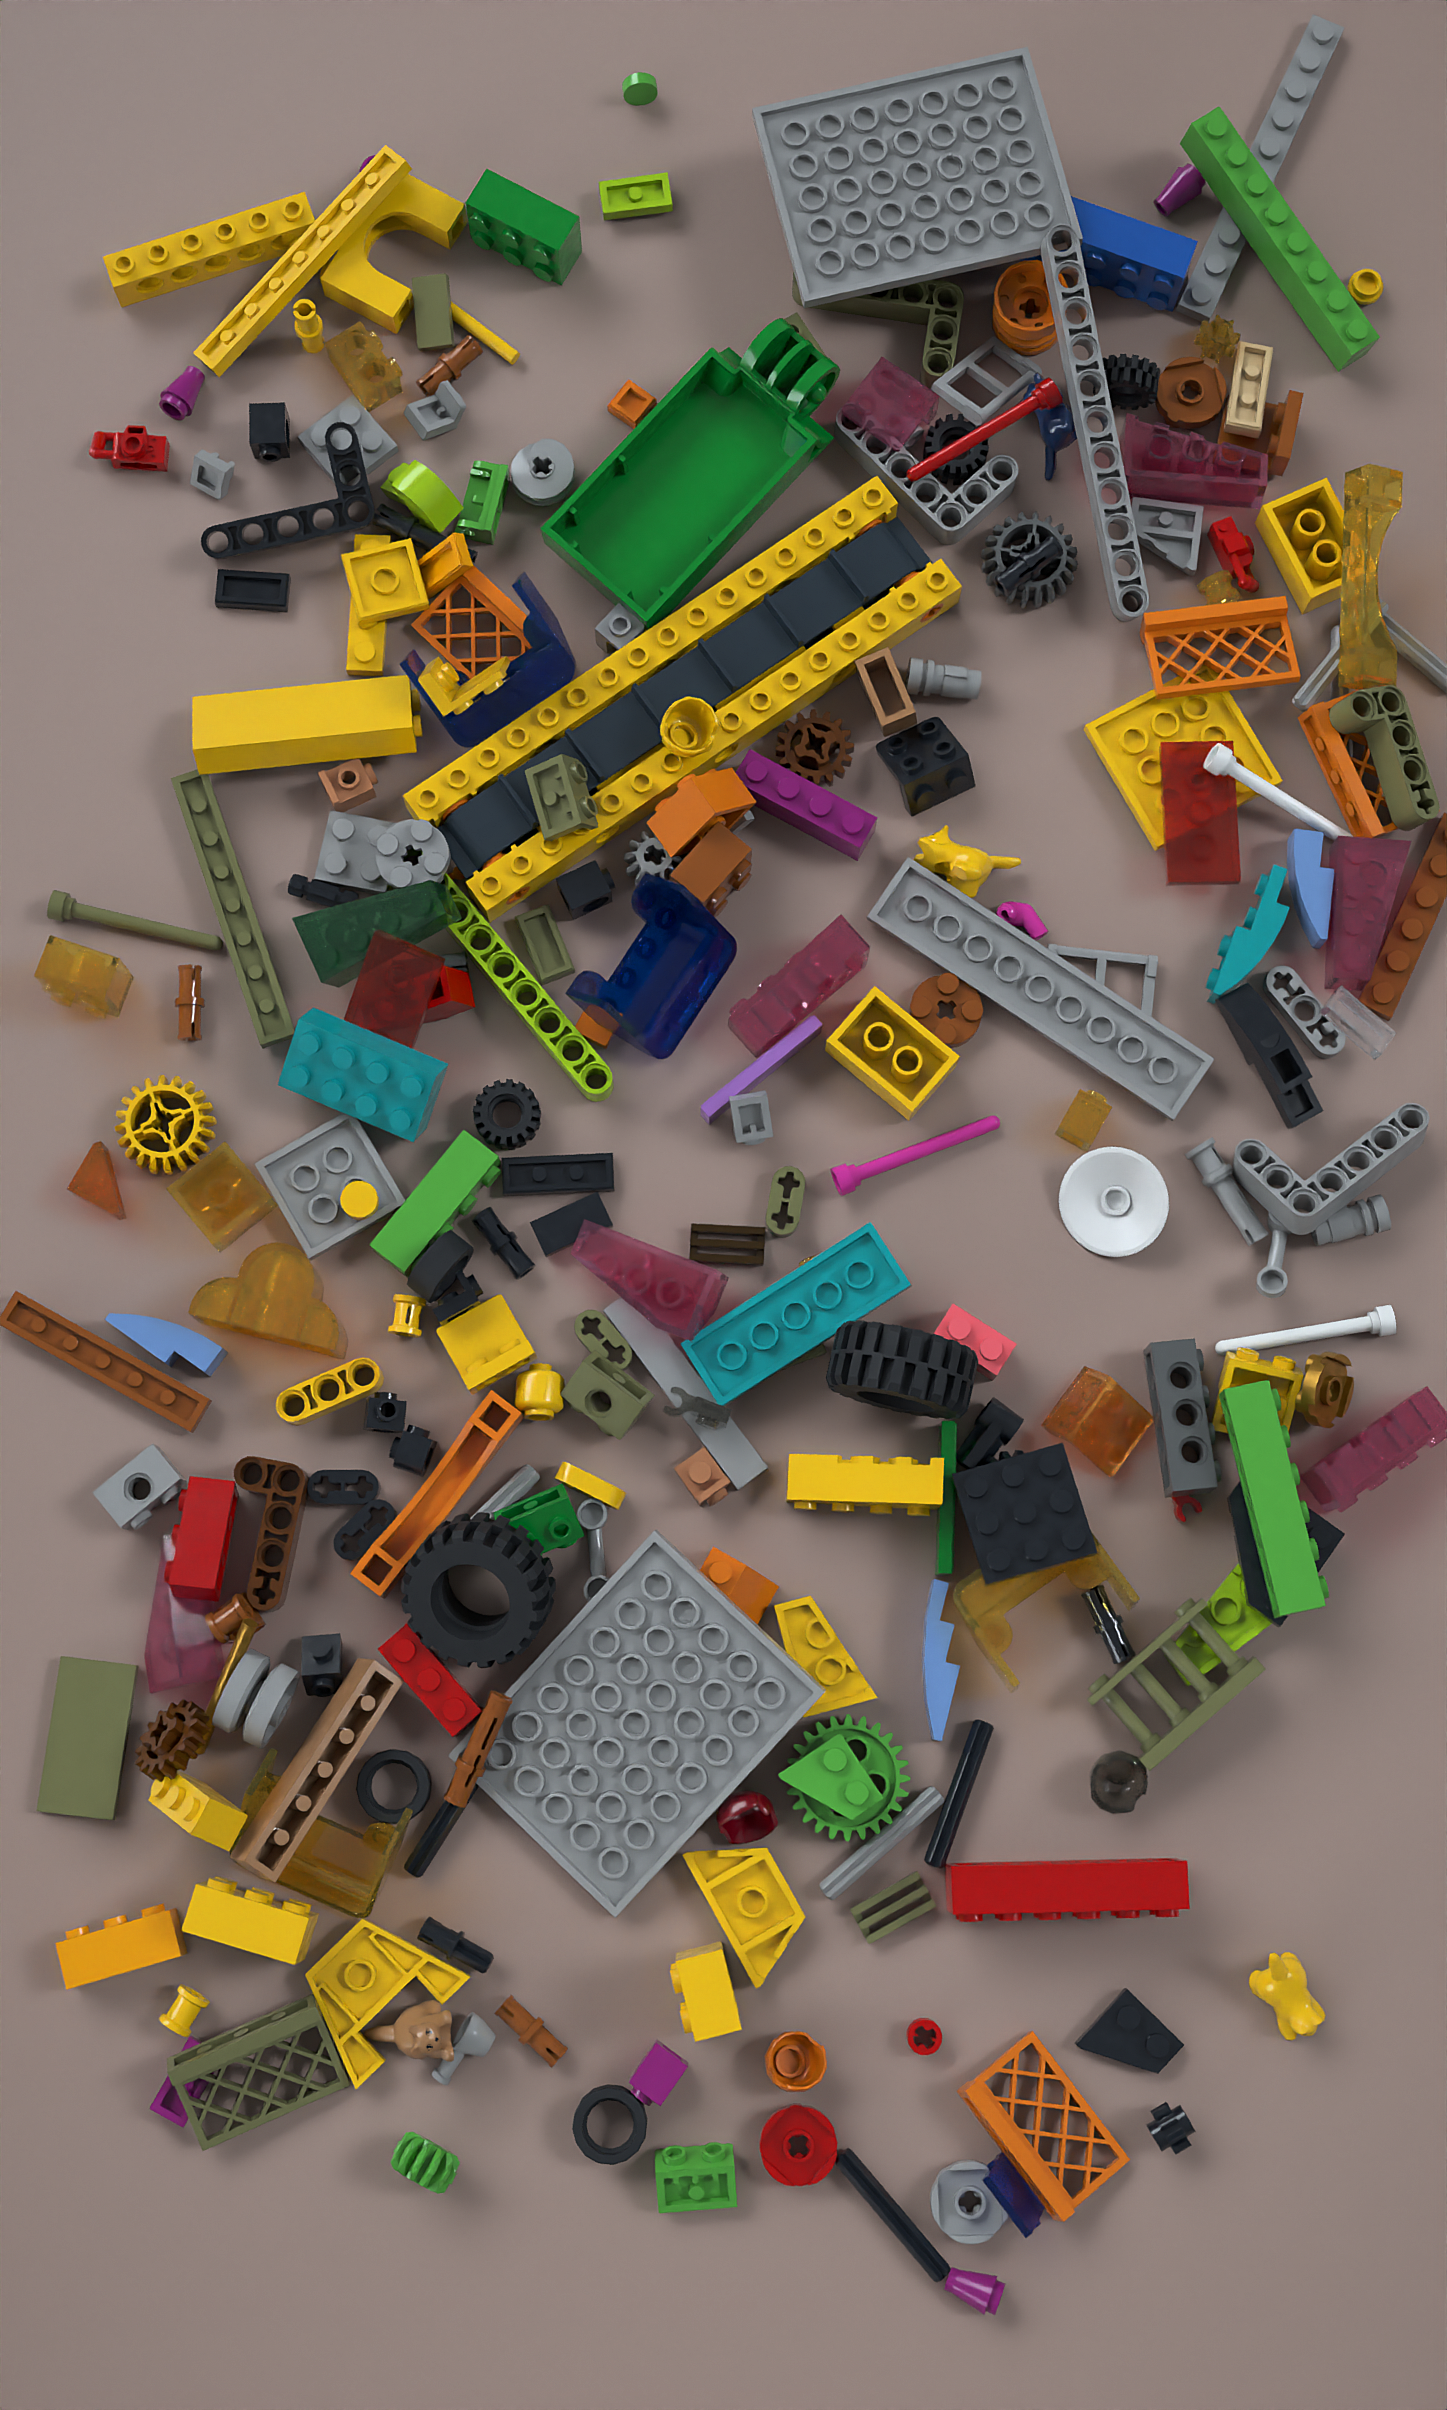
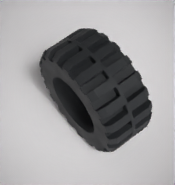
[826,1320,978,1419]
[401,1512,556,1668]

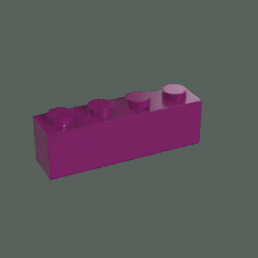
[736,749,878,861]

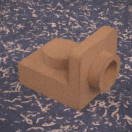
[674,1447,731,1507]

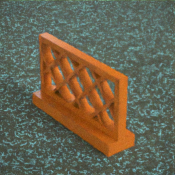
[411,565,575,722]
[1139,596,1301,700]
[1298,681,1440,847]
[957,2031,1130,2222]

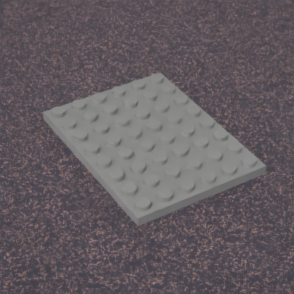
[752,47,1083,308]
[448,1529,826,1918]

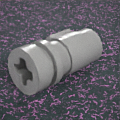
[905,657,982,700]
[1311,1194,1391,1246]

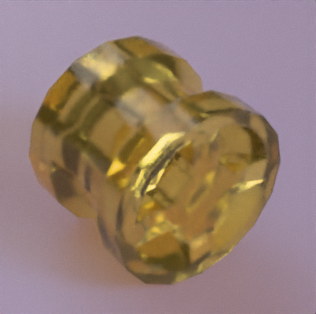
[1197,570,1242,605]

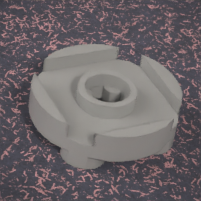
[375,819,451,895]
[930,2160,1010,2244]

